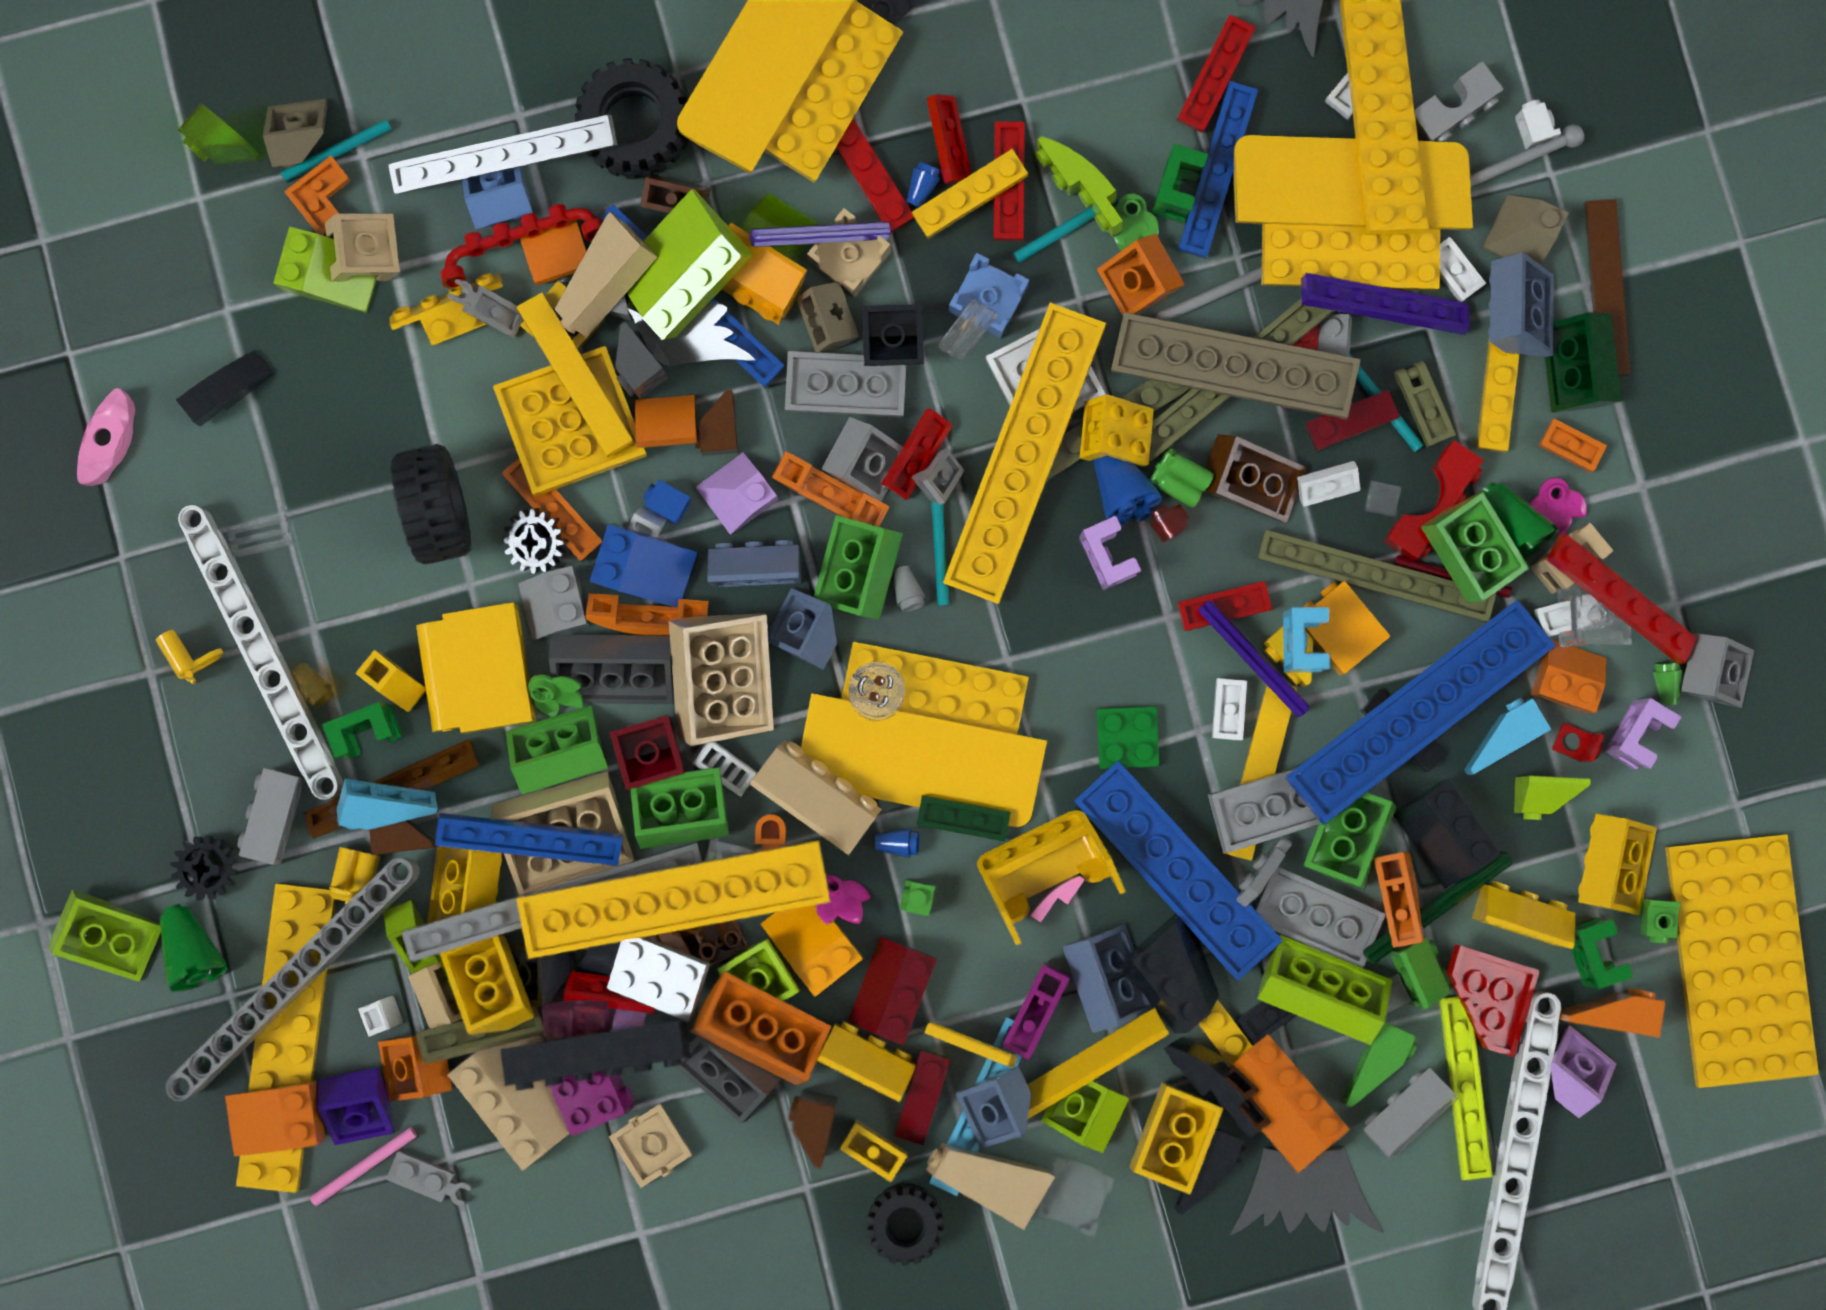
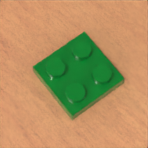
[1096,707,1159,769]

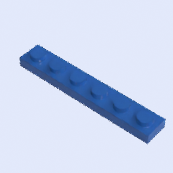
[1178,81,1258,259]
[435,813,623,866]

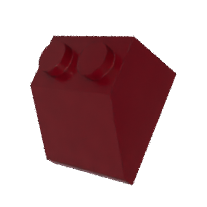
[609,715,685,790]

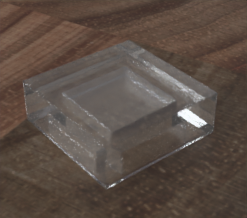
[1364,481,1401,517]

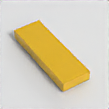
[925,1022,1018,1067]

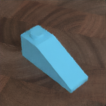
[1464,697,1551,775]
[337,779,438,830]

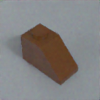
[695,390,739,456]
[369,820,437,855]

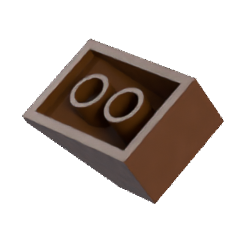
[1202,434,1307,523]

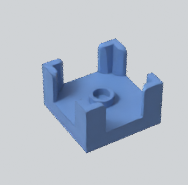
[949,253,1029,339]

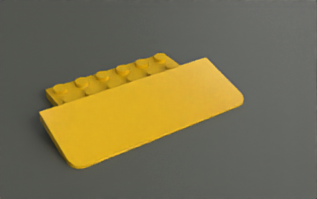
[677,0,904,183]
[1234,135,1473,290]
[801,642,1047,827]

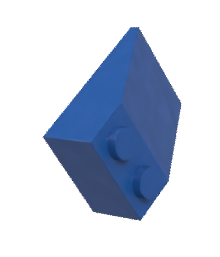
[590,523,698,607]

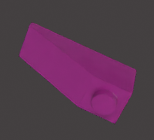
[1002,962,1071,1060]

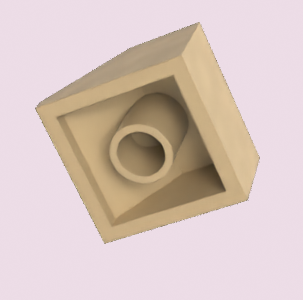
[408,961,463,1029]

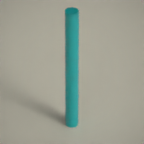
[281,119,392,182]
[1013,195,1119,263]
[1349,353,1424,452]
[931,501,949,606]

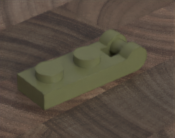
[1394,360,1456,448]

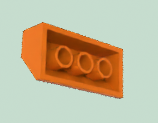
[690,972,831,1085]
[1233,1034,1350,1174]

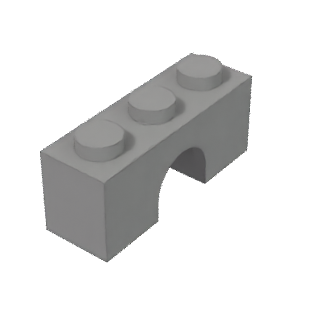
[1414,61,1504,142]

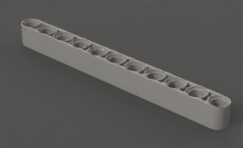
[166,858,420,1101]

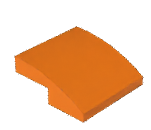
[516,208,587,286]
[635,395,697,448]

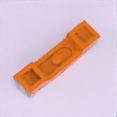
[771,451,890,527]
[586,593,709,636]

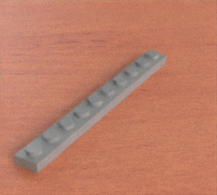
[401,842,702,962]

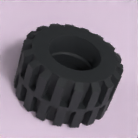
[867,1183,944,1266]

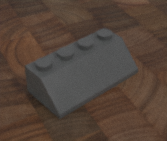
[549,634,674,704]

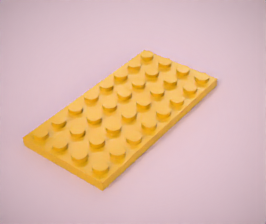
[1665,834,1819,1088]

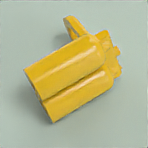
[155,629,224,684]
[329,847,381,904]

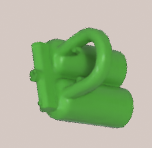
[1150,448,1214,508]

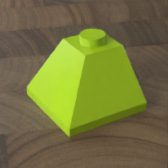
[1514,776,1591,820]

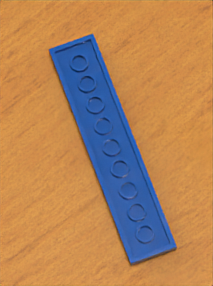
[1285,600,1556,826]

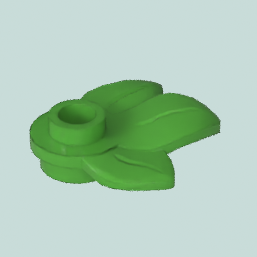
[1100,193,1159,251]
[528,675,583,717]

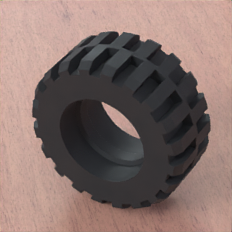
[574,58,688,179]
[391,444,472,565]

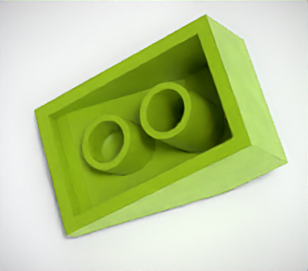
[273,226,378,313]
[48,889,161,982]

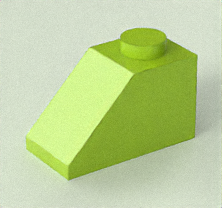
[383,900,439,974]

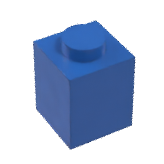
[643,480,692,526]

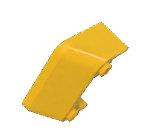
[977,810,1126,946]

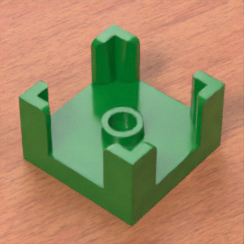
[1152,144,1208,225]
[322,702,404,760]
[1570,917,1634,989]

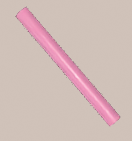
[310,1127,417,1207]

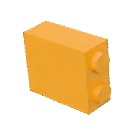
[1301,581,1391,676]

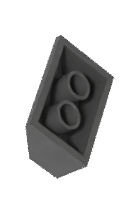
[677,1036,782,1124]

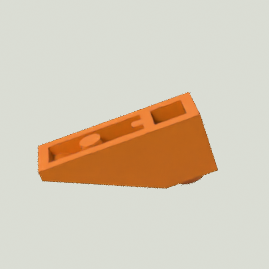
[1374,852,1424,948]

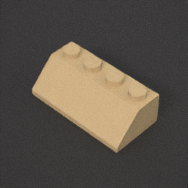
[750,740,882,855]

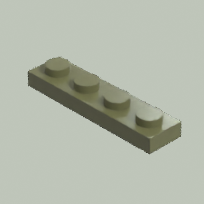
[416,1006,544,1065]

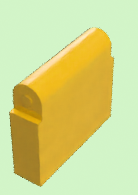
[416,602,536,734]

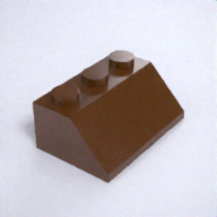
[788,1090,838,1169]

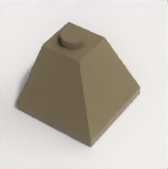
[263,98,328,168]
[1482,195,1568,265]

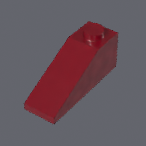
[1305,390,1400,453]
[894,1049,950,1145]

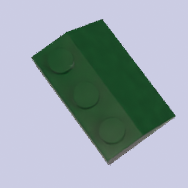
[1545,312,1622,413]

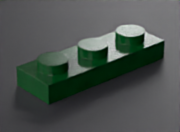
[917,796,1011,842]

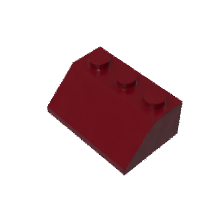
[848,936,937,1045]

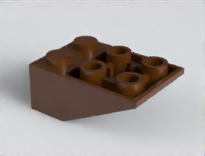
[646,920,749,967]

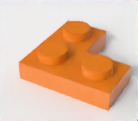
[284,156,351,237]

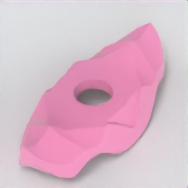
[77,388,136,486]

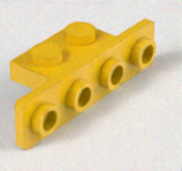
[389,273,503,346]

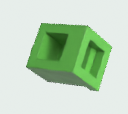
[900,880,935,916]
[1640,899,1681,944]

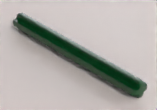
[1363,851,1513,964]

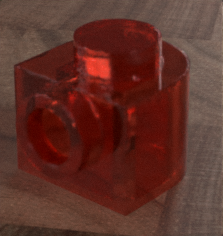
[1150,504,1189,544]

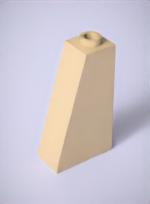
[555,212,657,337]
[926,1143,1055,1230]

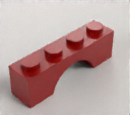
[1383,440,1484,561]

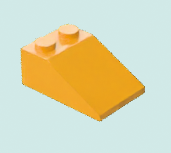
[761,905,863,997]

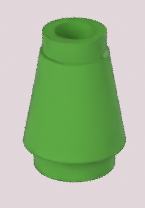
[1652,661,1683,705]

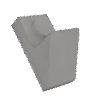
[912,448,965,505]

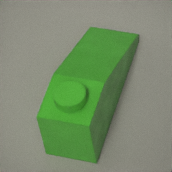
[1341,1022,1417,1107]

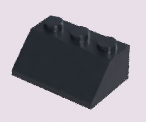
[1393,780,1501,889]

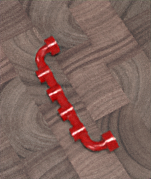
[440,204,604,288]

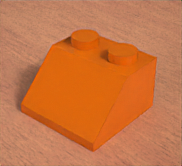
[1097,234,1185,315]
[1530,639,1606,714]
[378,1034,452,1101]

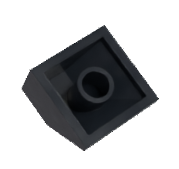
[508,944,571,1006]

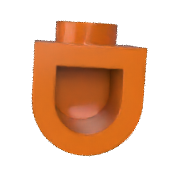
[755,814,787,850]

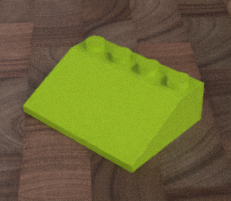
[627,189,754,340]

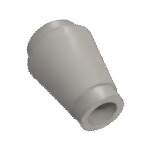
[893,566,925,612]

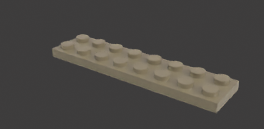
[1111,312,1361,420]

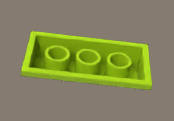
[1257,935,1392,1045]

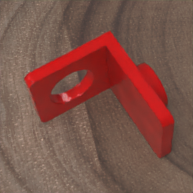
[1552,723,1604,763]

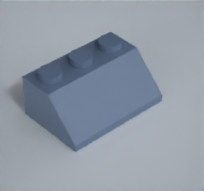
[1488,252,1554,357]
[708,540,801,588]
[1063,924,1154,1033]

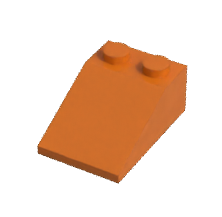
[1559,988,1665,1038]
[225,1080,326,1156]

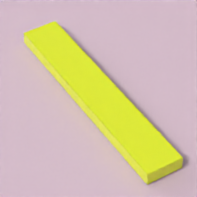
[1439,996,1493,1180]

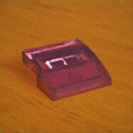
[542,1000,609,1042]

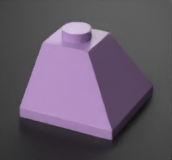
[695,453,778,535]
[1550,1025,1617,1118]

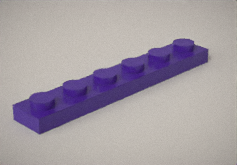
[1301,273,1470,335]

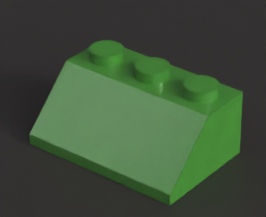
[1421,492,1529,602]
[814,515,903,620]
[506,705,608,795]
[631,767,730,849]
[1304,793,1397,890]

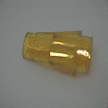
[292,662,334,708]

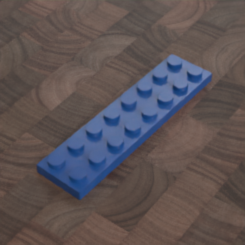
[1074,761,1283,981]

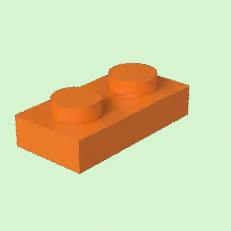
[1538,418,1607,473]

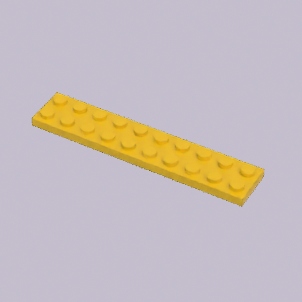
[1339,0,1429,235]
[943,303,1107,604]
[516,840,831,959]
[236,884,336,1193]

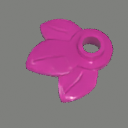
[1530,477,1587,536]
[816,875,870,925]

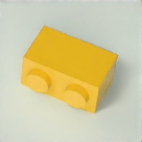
[839,1119,907,1182]

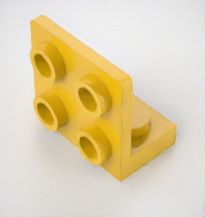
[1080,394,1154,466]

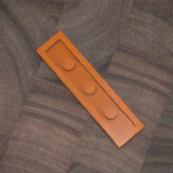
[502,458,602,562]

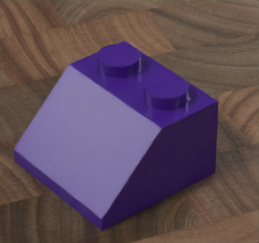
[317,1067,394,1145]

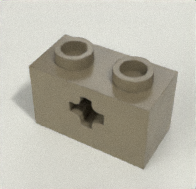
[796,282,859,353]

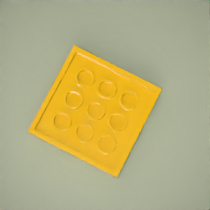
[493,346,647,497]

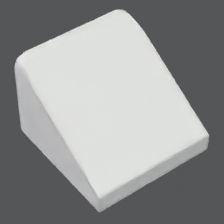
[628,507,666,537]
[358,996,403,1037]

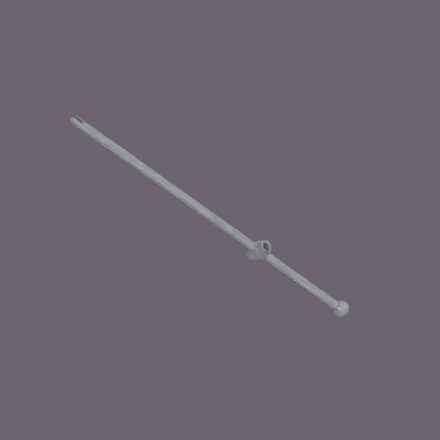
[1156,124,1585,321]

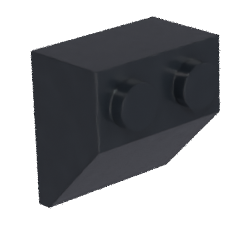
[862,304,924,366]

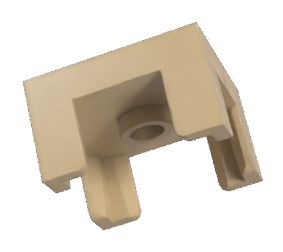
[807,208,891,298]
[325,214,400,282]
[1529,523,1613,594]

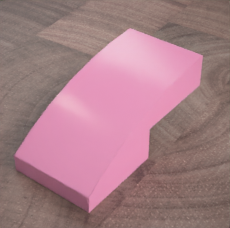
[1029,876,1085,923]

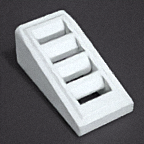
[690,741,758,797]

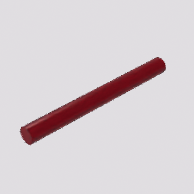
[1393,555,1512,598]

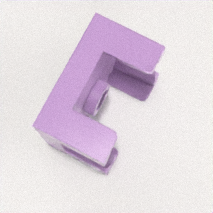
[1079,516,1141,591]
[1603,698,1681,770]

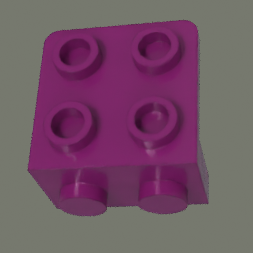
[549,1072,634,1135]

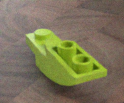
[1036,136,1123,237]

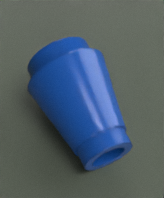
[906,162,941,207]
[875,828,920,858]

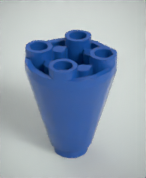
[1094,456,1163,527]

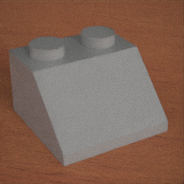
[822,417,903,502]
[518,566,591,641]
[1681,633,1755,708]

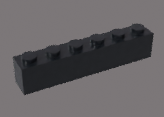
[500,1021,691,1091]

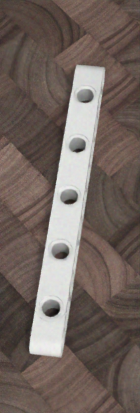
[178,505,344,800]
[1472,991,1561,1310]

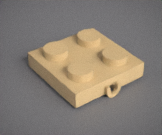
[609,1103,693,1188]

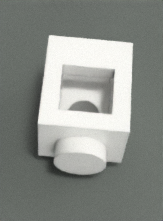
[1515,100,1561,150]

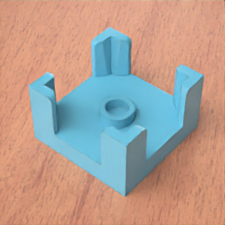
[1283,607,1330,673]

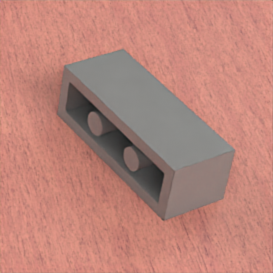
[237,768,305,865]
[1363,1067,1457,1161]

